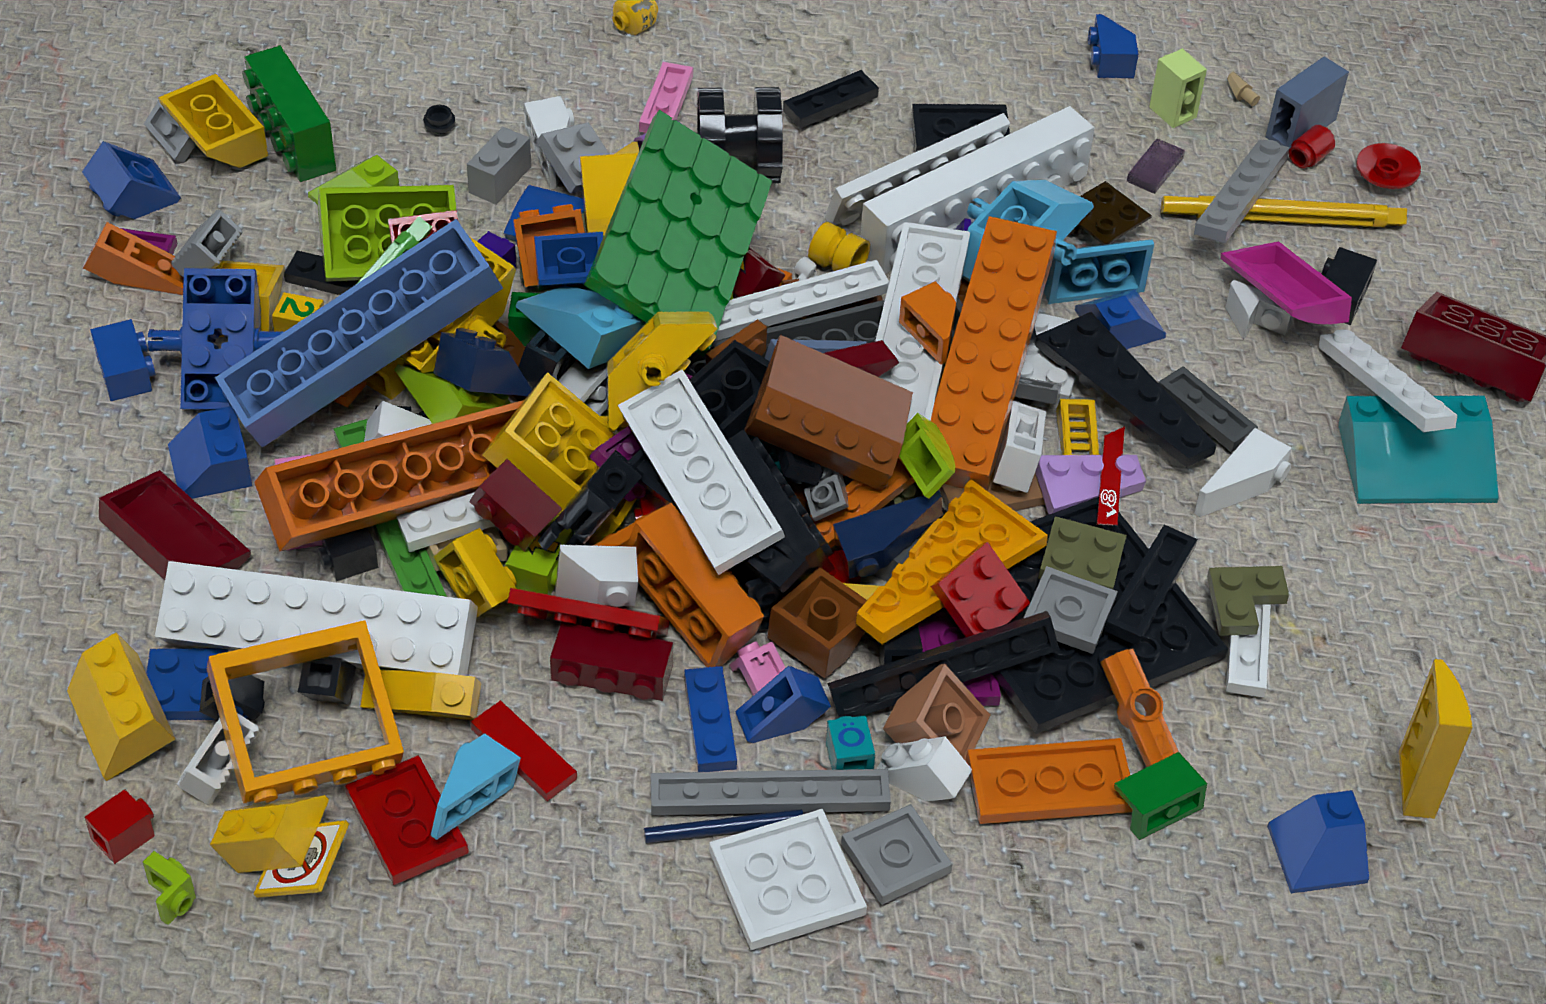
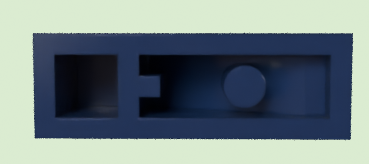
[833,490,942,579]

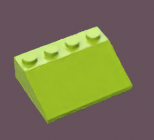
[318,185,456,281]

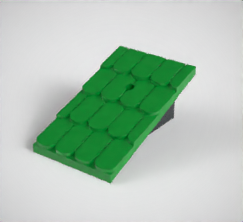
[584,110,772,357]

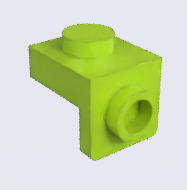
[143,851,196,925]

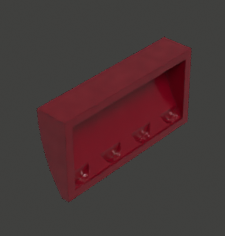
[99,470,251,580]

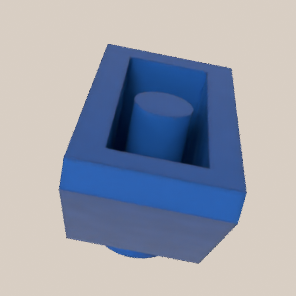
[735,665,831,743]

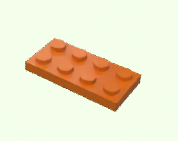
[966,738,1132,824]

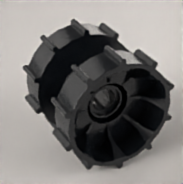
[697,87,783,183]

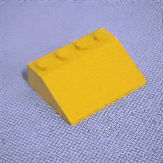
[482,372,636,546]

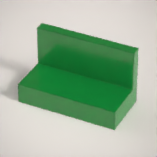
[1114,752,1207,840]

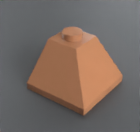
[883,664,991,762]

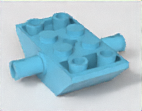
[962,180,1094,282]

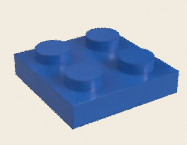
[146,648,228,720]

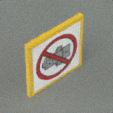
[253,820,349,898]

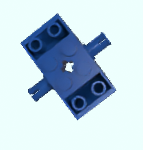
[148,268,283,410]

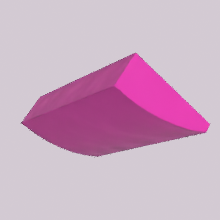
[1221,241,1352,324]

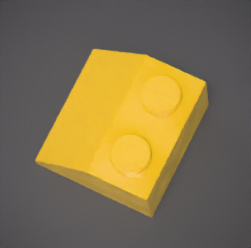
[433,528,517,618]
[210,795,329,873]

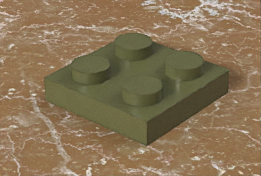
[1038,516,1127,589]

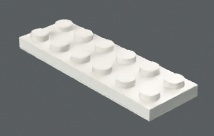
[825,113,1010,225]
[618,369,785,575]

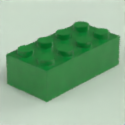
[242,45,336,182]

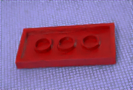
[507,588,670,639]

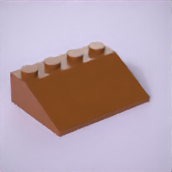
[744,335,913,489]

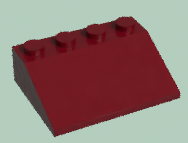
[1401,291,1546,402]

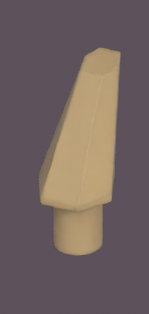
[1227,71,1260,106]

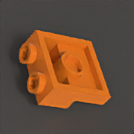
[513,204,585,287]

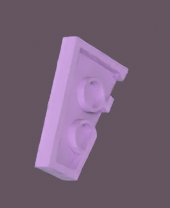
[1035,455,1146,514]

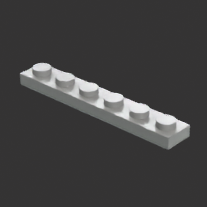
[1194,139,1290,243]
[651,769,891,815]

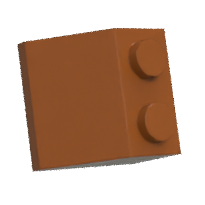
[767,568,867,678]

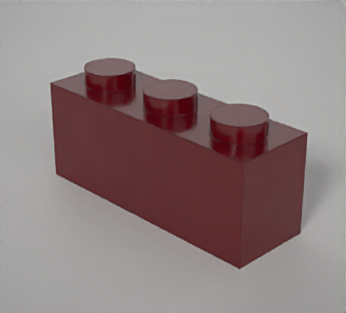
[550,622,673,701]

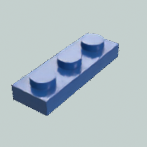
[684,666,737,772]

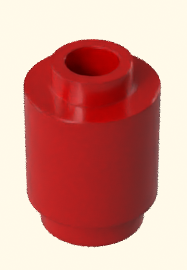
[1288,125,1335,169]

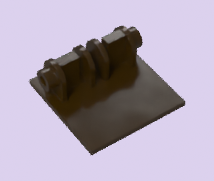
[1069,181,1152,245]

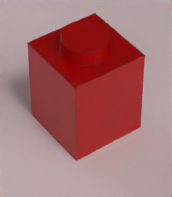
[84,789,155,864]

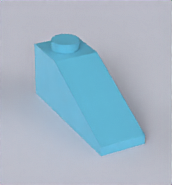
[431,734,521,840]

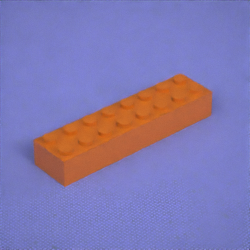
[931,216,1057,491]
[254,400,524,551]

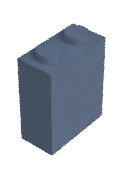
[1265,56,1349,149]

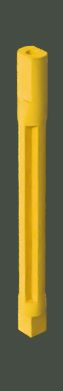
[1161,195,1407,228]

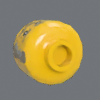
[612,0,658,35]

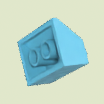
[1044,240,1154,304]

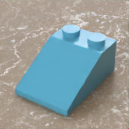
[516,286,646,369]

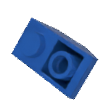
[1088,14,1139,79]

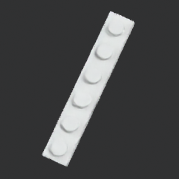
[714,260,889,341]
[1319,329,1457,432]

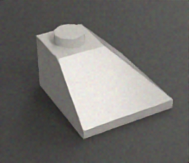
[555,545,638,607]

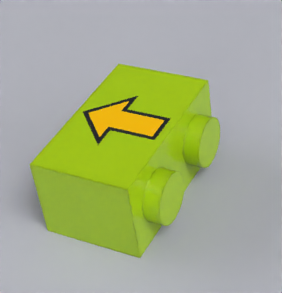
[505,517,573,595]

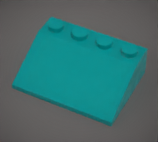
[1338,396,1499,504]

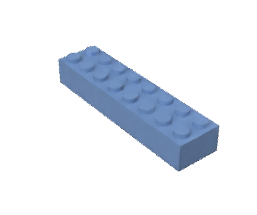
[215,219,503,447]

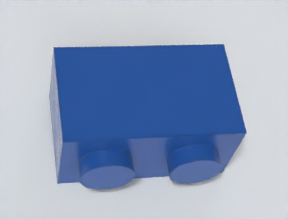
[90,319,156,401]

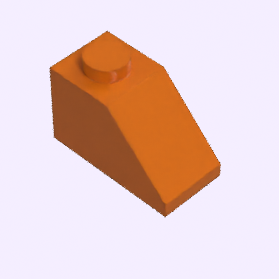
[899,281,956,365]

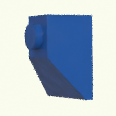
[1075,289,1166,349]
[1267,790,1369,894]

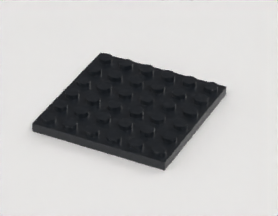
[944,497,1229,734]

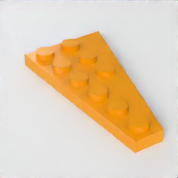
[856,479,1048,644]

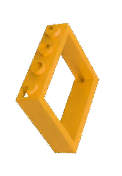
[207,620,404,803]

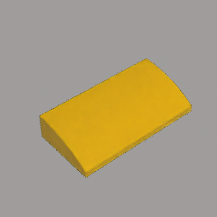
[1399,659,1473,819]

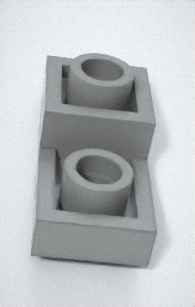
[804,465,849,521]

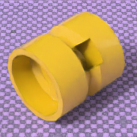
[808,222,870,271]

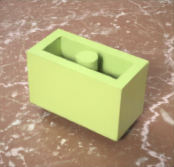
[1149,48,1207,128]

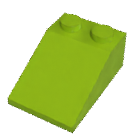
[394,364,511,424]

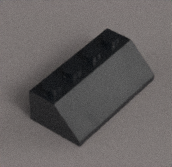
[689,340,770,440]

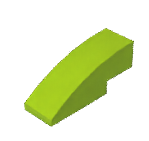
[899,413,955,499]

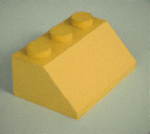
[158,74,268,168]
[67,632,175,781]

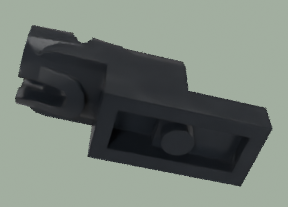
[538,449,644,561]

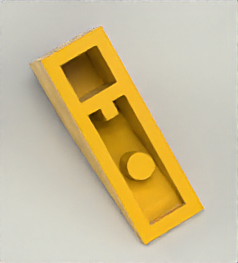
[360,670,481,720]

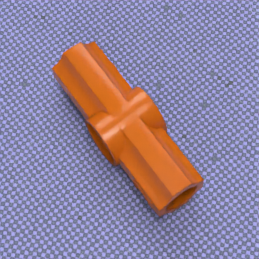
[1100,649,1179,767]

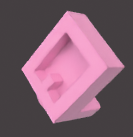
[729,641,786,696]

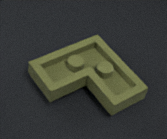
[1207,566,1289,636]

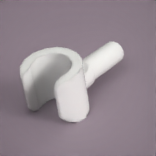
[794,257,817,280]

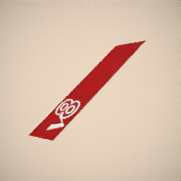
[1097,426,1125,525]

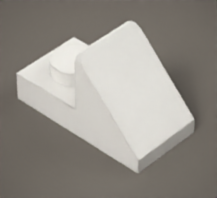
[1225,280,1293,339]

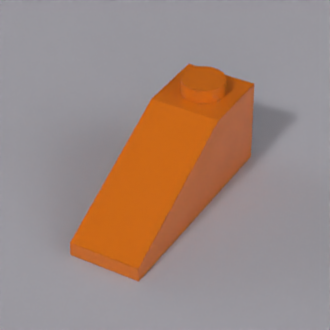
[83,222,184,295]

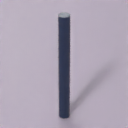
[644,809,803,844]

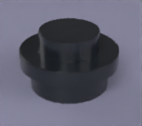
[423,104,456,134]

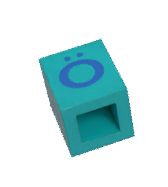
[826,716,875,770]

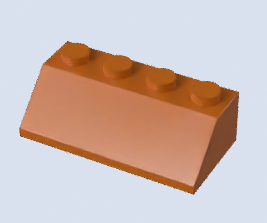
[627,503,764,667]

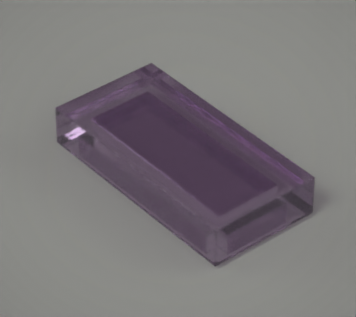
[1126,138,1185,194]

